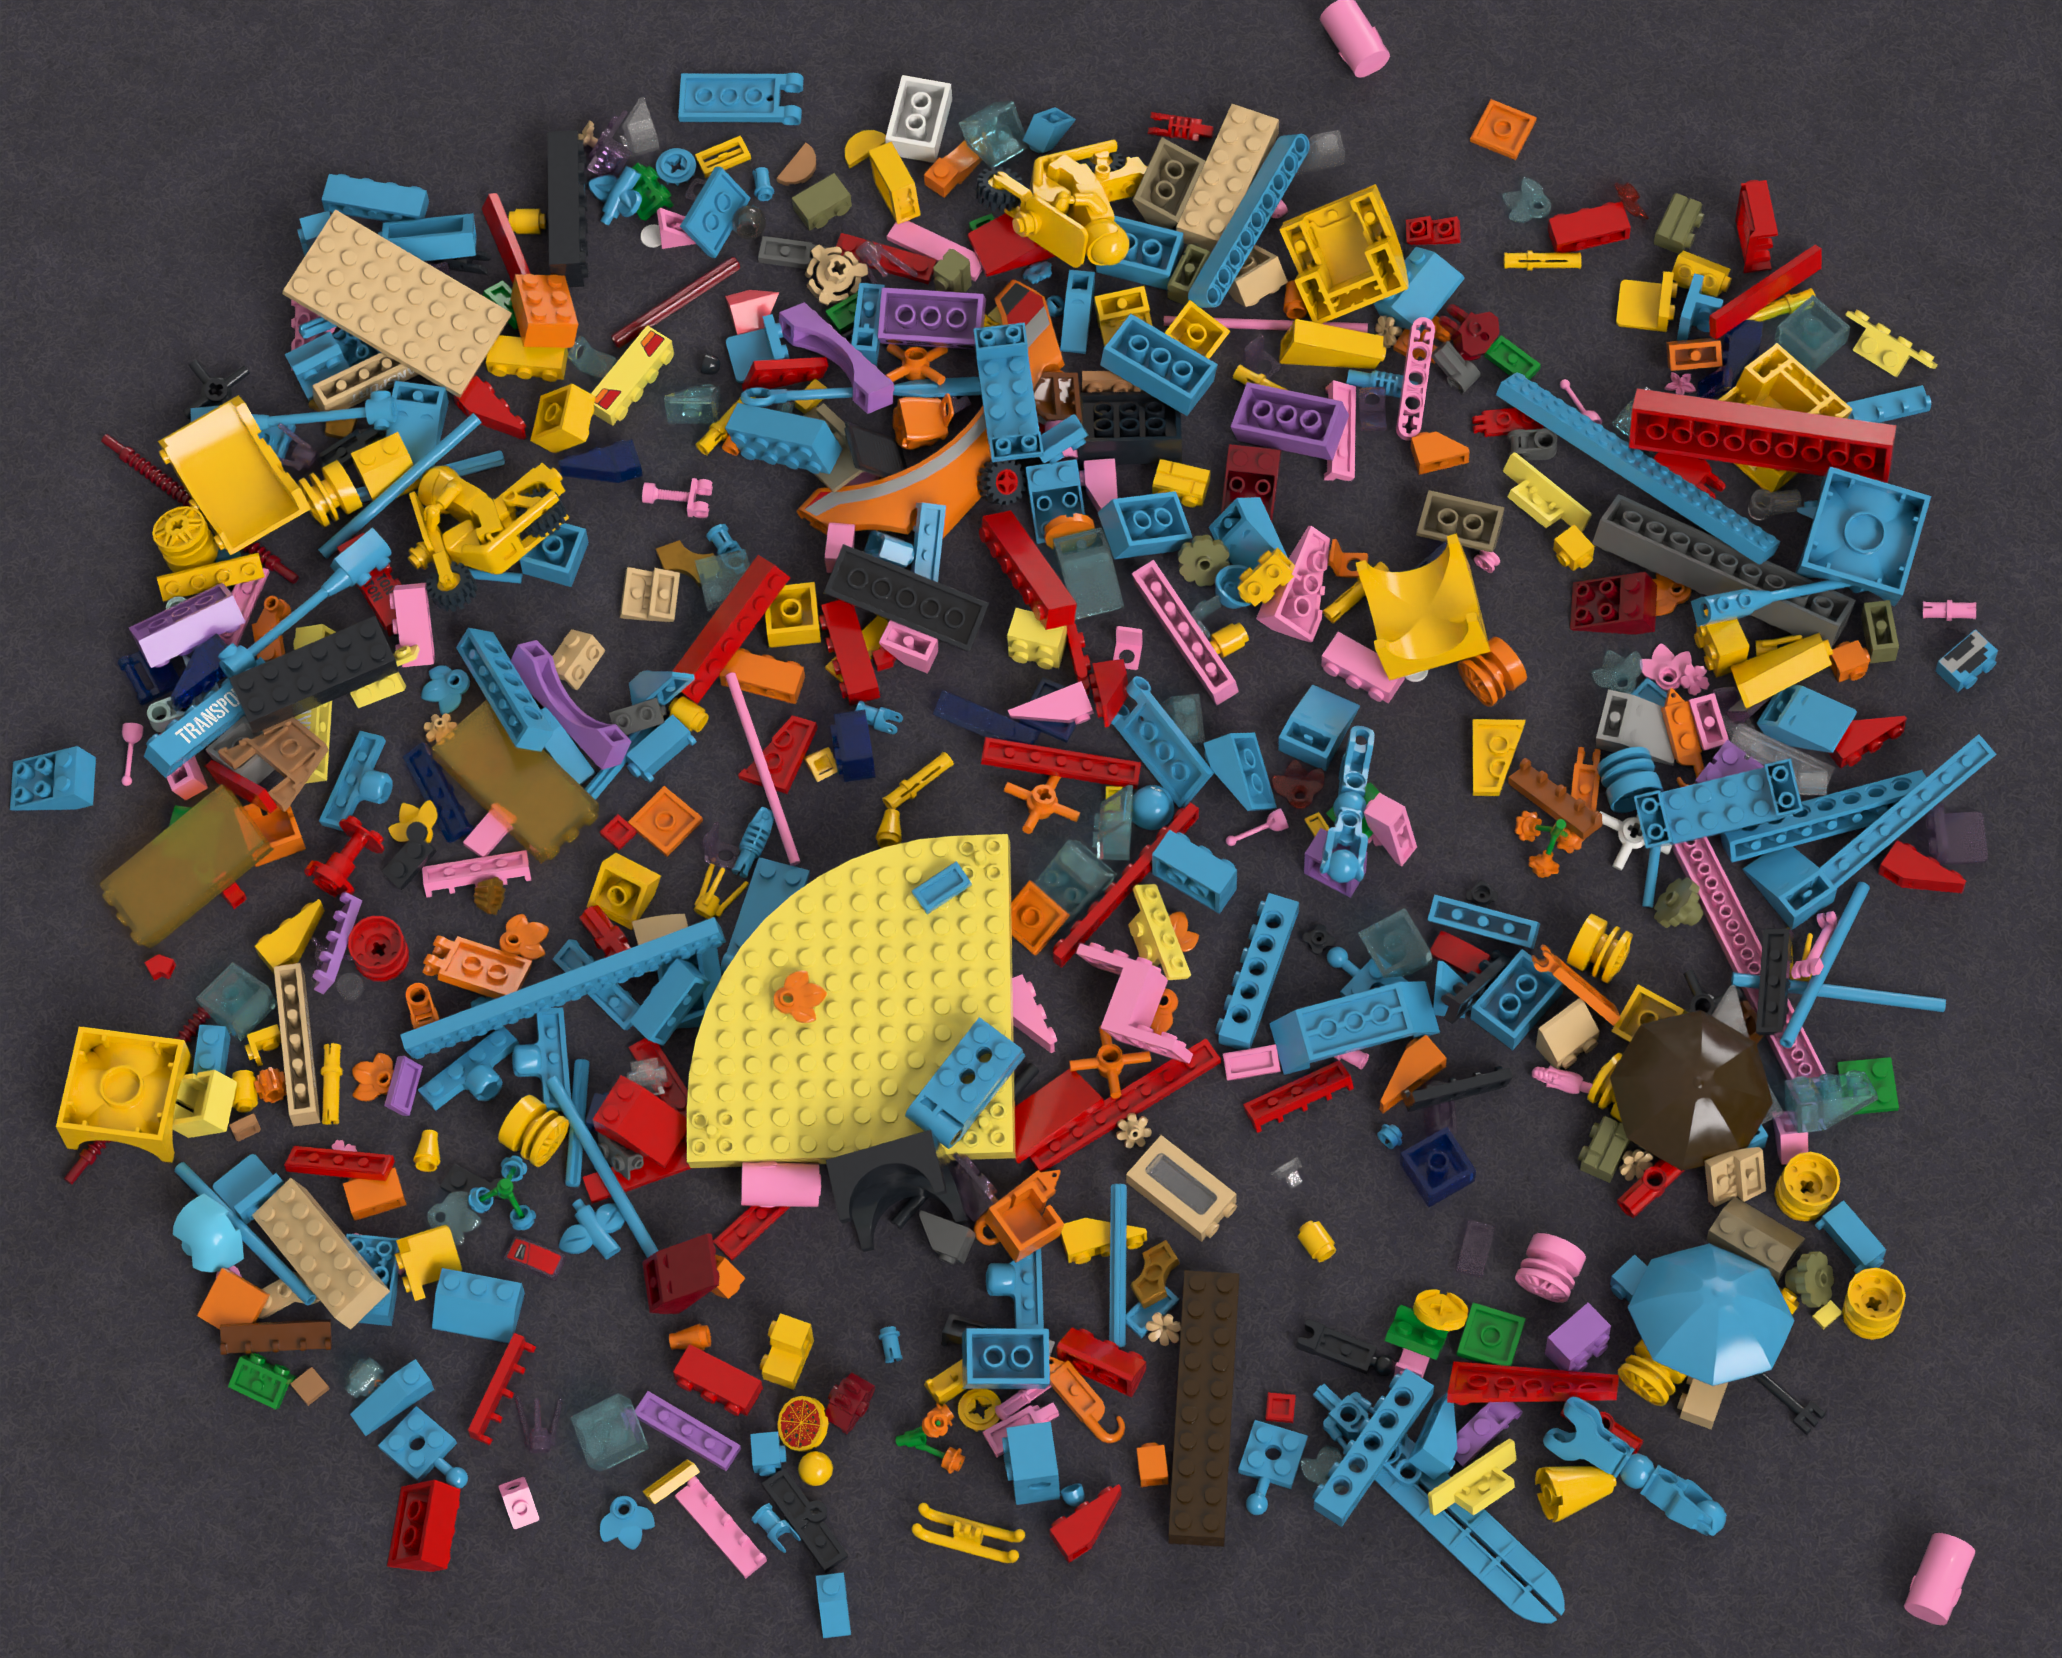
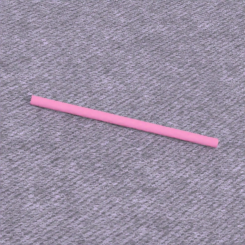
[1164,316,1368,333]
[725,673,800,866]

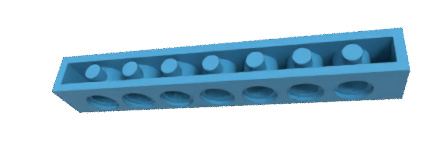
[1721,770,1934,862]

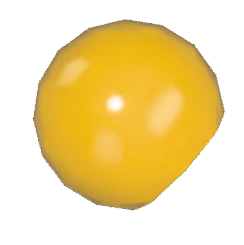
[798,1451,833,1486]

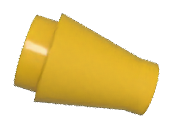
[876,809,902,848]
[413,1130,440,1172]

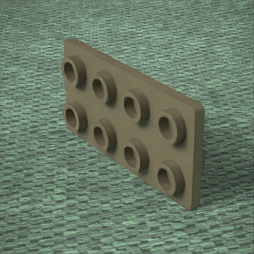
[803,403,864,492]

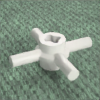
[1600,811,1673,871]

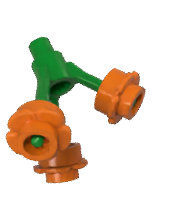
[896,1403,965,1474]

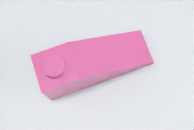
[1080,458,1118,512]
[1008,681,1094,725]
[1364,793,1417,866]

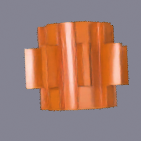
[254,1067,287,1103]

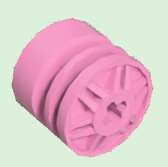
[1515,1233,1586,1303]

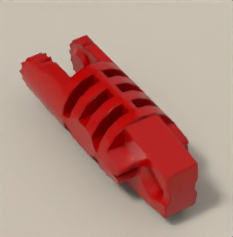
[1148,112,1214,141]

